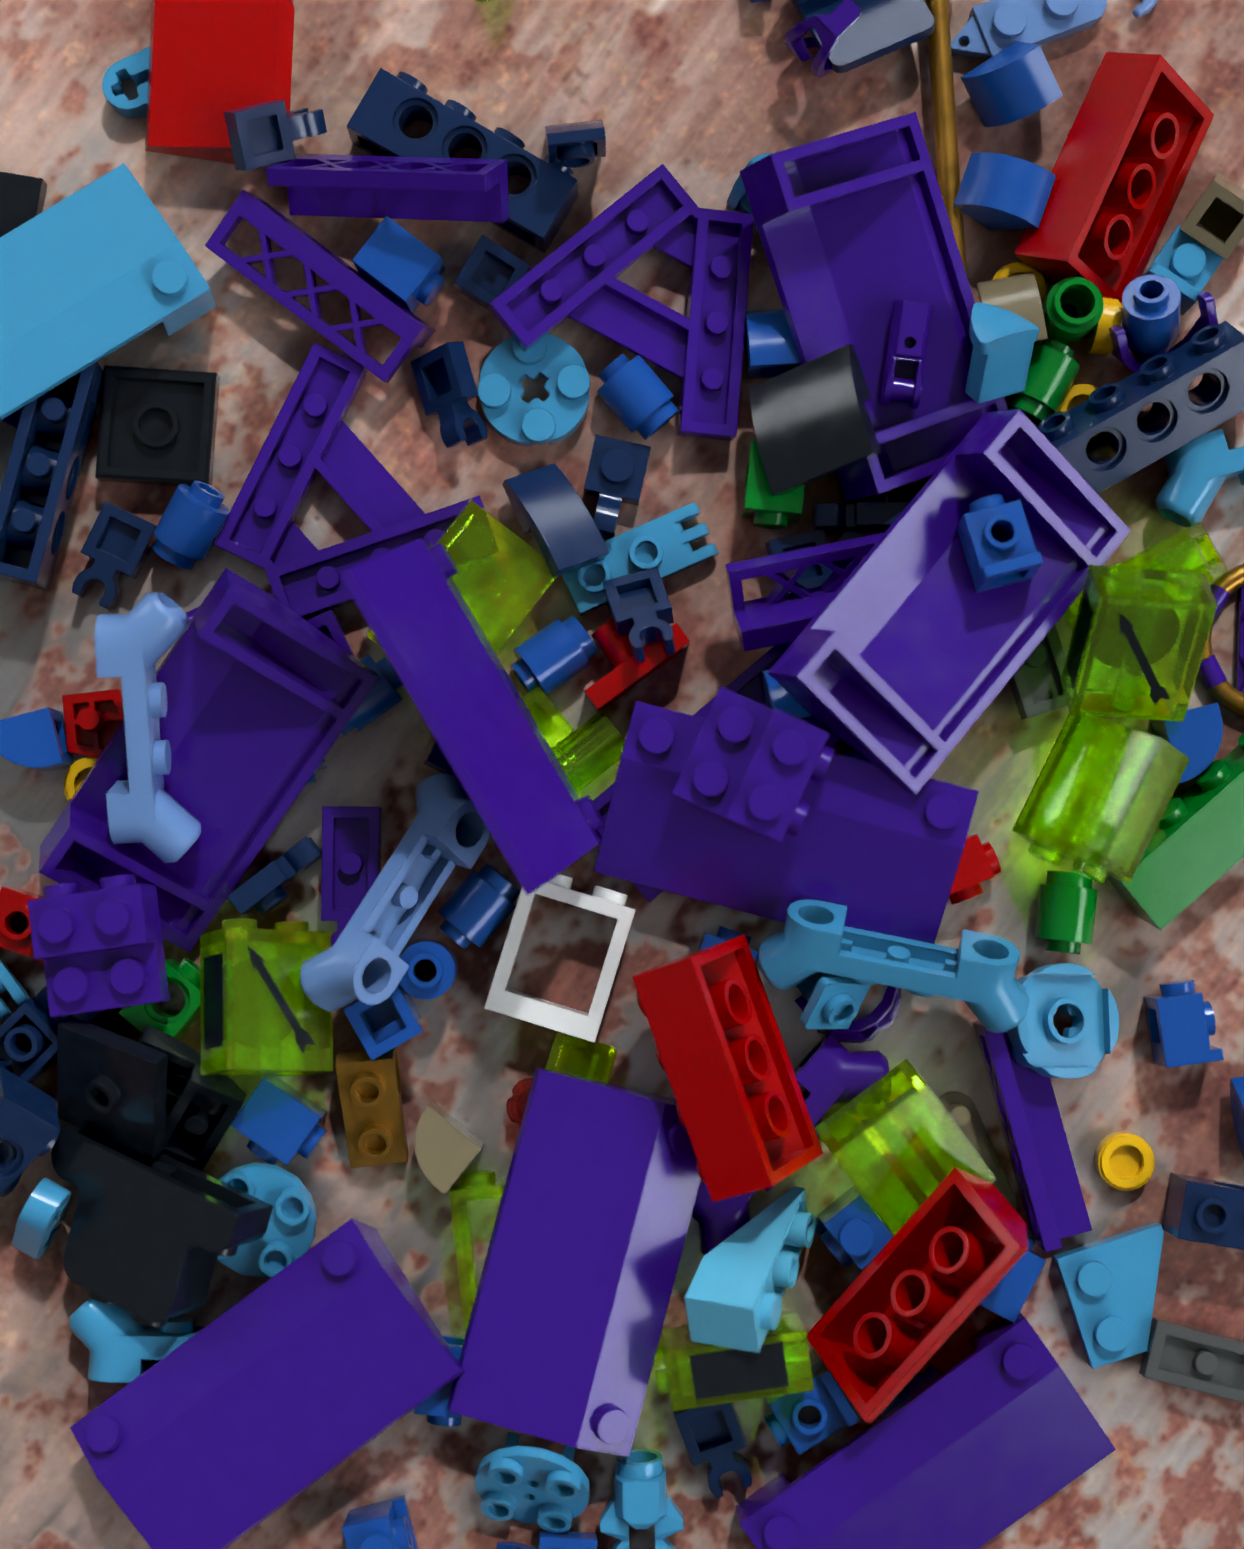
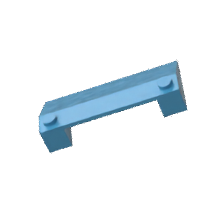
[0,163,217,421]

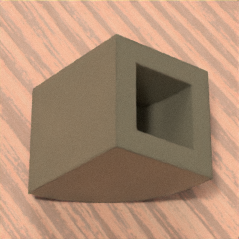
[1180,171,1244,260]
[976,272,1048,341]
[414,1100,484,1195]

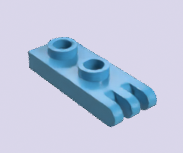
[562,502,719,616]

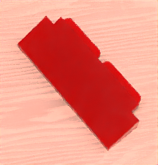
[145,0,295,164]

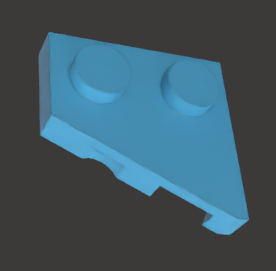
[1053,1222,1164,1369]

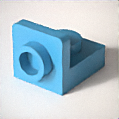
[1143,225,1224,316]
[796,972,871,1029]

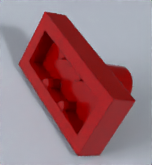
[584,619,690,713]

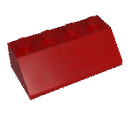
[1014,52,1214,305]
[632,934,823,1203]
[806,1167,1028,1423]

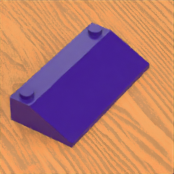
[739,112,1008,502]
[768,409,1131,794]
[339,538,605,895]
[39,568,379,953]
[594,701,979,944]
[446,1067,701,1457]
[70,1218,464,1549]
[736,1313,1116,1549]

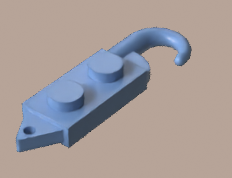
[951,0,1158,60]

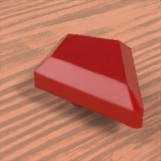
[62,689,124,758]

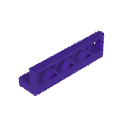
[266,154,510,222]
[205,190,435,383]
[725,532,885,651]
[973,1020,1092,1252]

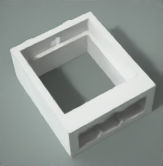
[484,874,635,1043]

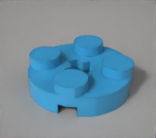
[478,334,590,447]
[1007,963,1119,1079]

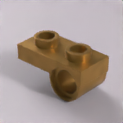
[335,1047,409,1168]

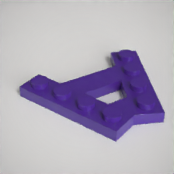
[488,164,754,441]
[214,342,499,619]

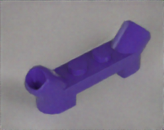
[691,1033,890,1256]

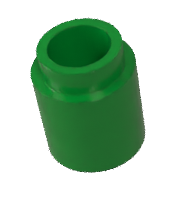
[1042,277,1104,346]
[1006,339,1080,427]
[1035,871,1098,954]

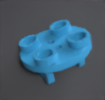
[217,1162,318,1278]
[475,1432,590,1533]

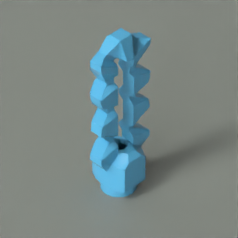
[600,1449,683,1549]

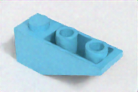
[684,1187,815,1353]

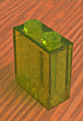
[1012,708,1190,884]
[814,1059,997,1235]

